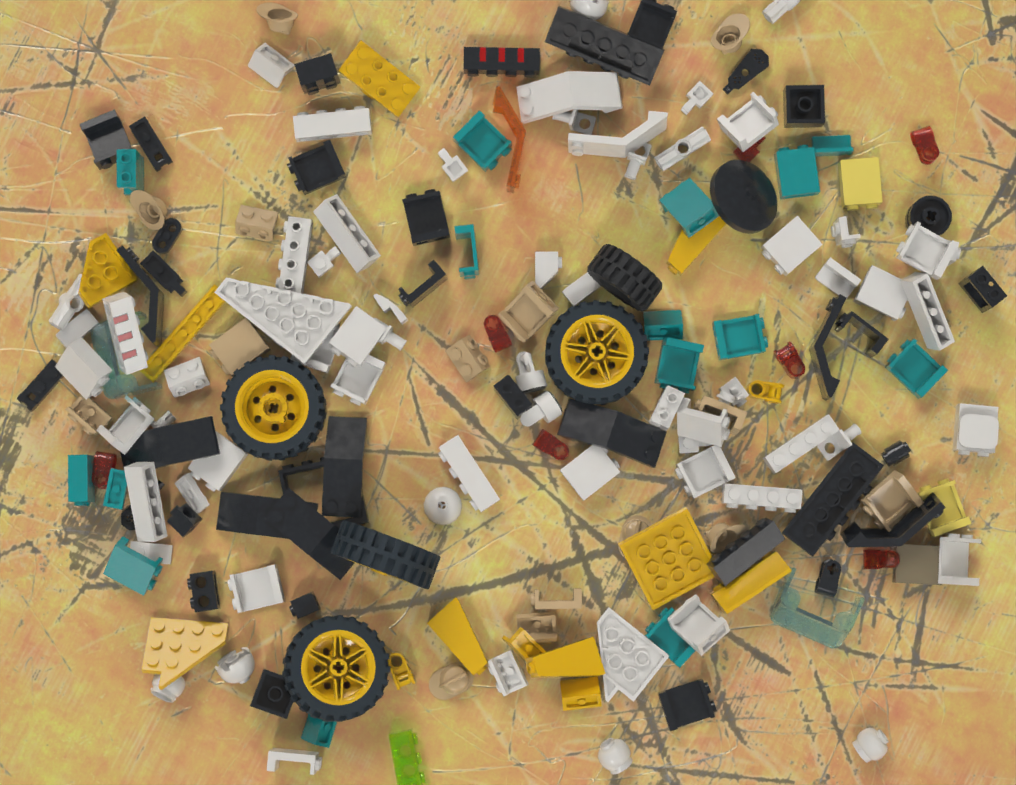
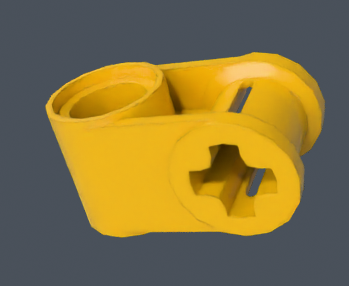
[746,380,785,404]
[388,651,416,690]

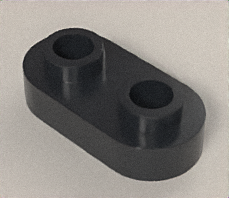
[152,218,182,254]

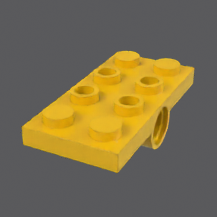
[337,40,421,118]

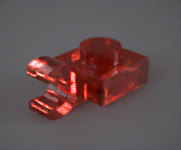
[733,136,766,162]

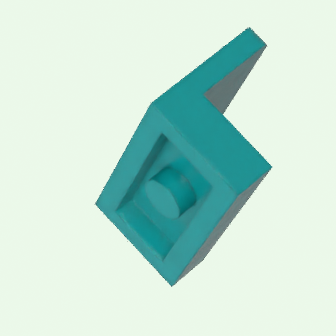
[811,135,854,157]
[643,310,683,341]
[103,468,128,510]
[301,714,337,748]

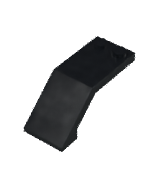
[117,245,164,347]
[809,294,847,400]
[557,399,667,468]
[120,416,220,469]
[322,416,367,518]
[264,488,354,580]
[216,492,318,539]
[840,492,946,547]

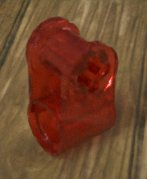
[910,126,940,165]
[484,315,512,353]
[773,341,805,379]
[532,429,569,460]
[91,451,117,489]
[863,550,900,569]

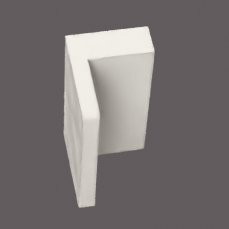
[248,43,295,88]
[815,257,861,299]

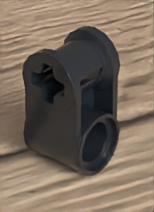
[815,559,841,598]

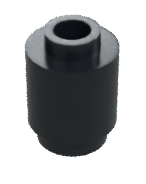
[881,440,911,467]

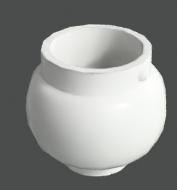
[150,674,185,703]
[852,727,889,763]
[598,738,633,774]

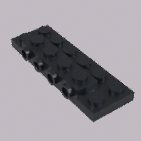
[545,6,665,86]
[782,442,884,557]

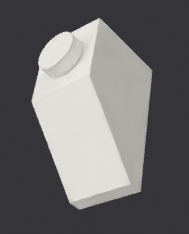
[535,252,562,289]
[130,541,173,564]

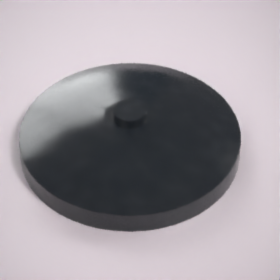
[710,160,778,234]

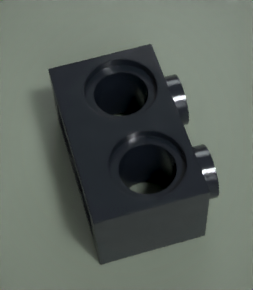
[187,570,221,613]

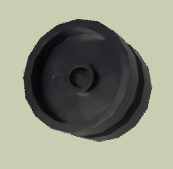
[905,196,952,236]

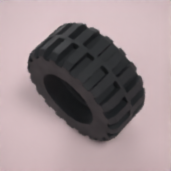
[587,244,662,312]

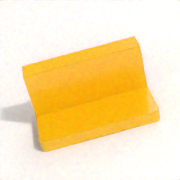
[502,627,546,662]
[560,676,602,711]

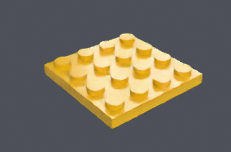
[618,507,714,610]

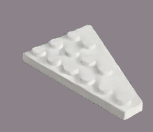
[214,277,352,364]

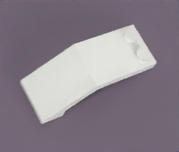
[516,71,623,124]
[568,111,668,158]

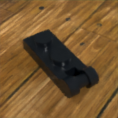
[129,117,173,172]
[17,359,64,412]

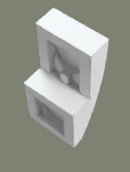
[562,272,601,307]
[373,294,408,325]
[56,309,99,348]

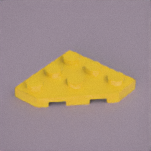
[78,233,138,309]

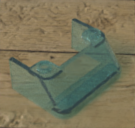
[91,311,162,400]
[770,567,865,648]

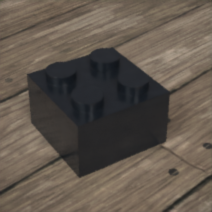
[294,53,341,95]
[783,85,825,128]
[250,669,293,719]

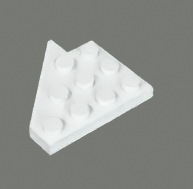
[597,607,669,702]

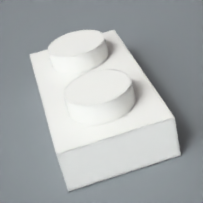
[175,473,210,514]

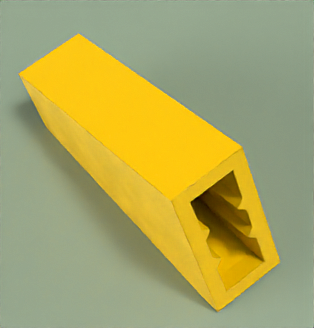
[666,216,726,276]
[427,597,488,675]
[525,637,606,678]

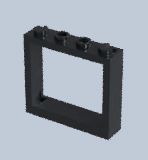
[278,457,369,529]

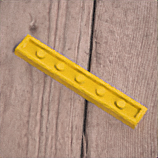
[139,284,226,383]

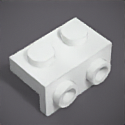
[831,216,861,248]
[164,357,210,398]
[488,649,529,696]

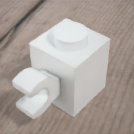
[718,377,749,408]

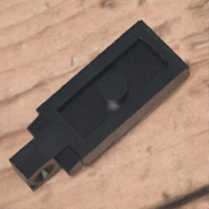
[140,250,187,297]

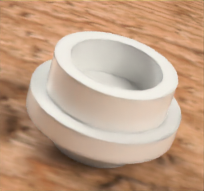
[716,390,735,405]

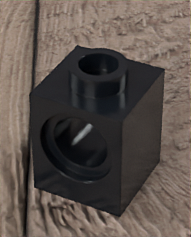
[167,503,202,537]
[289,592,321,619]

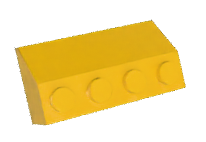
[711,551,792,614]

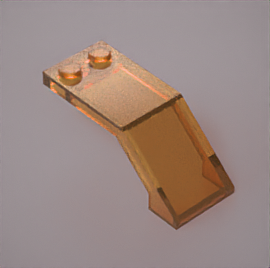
[492,86,526,193]

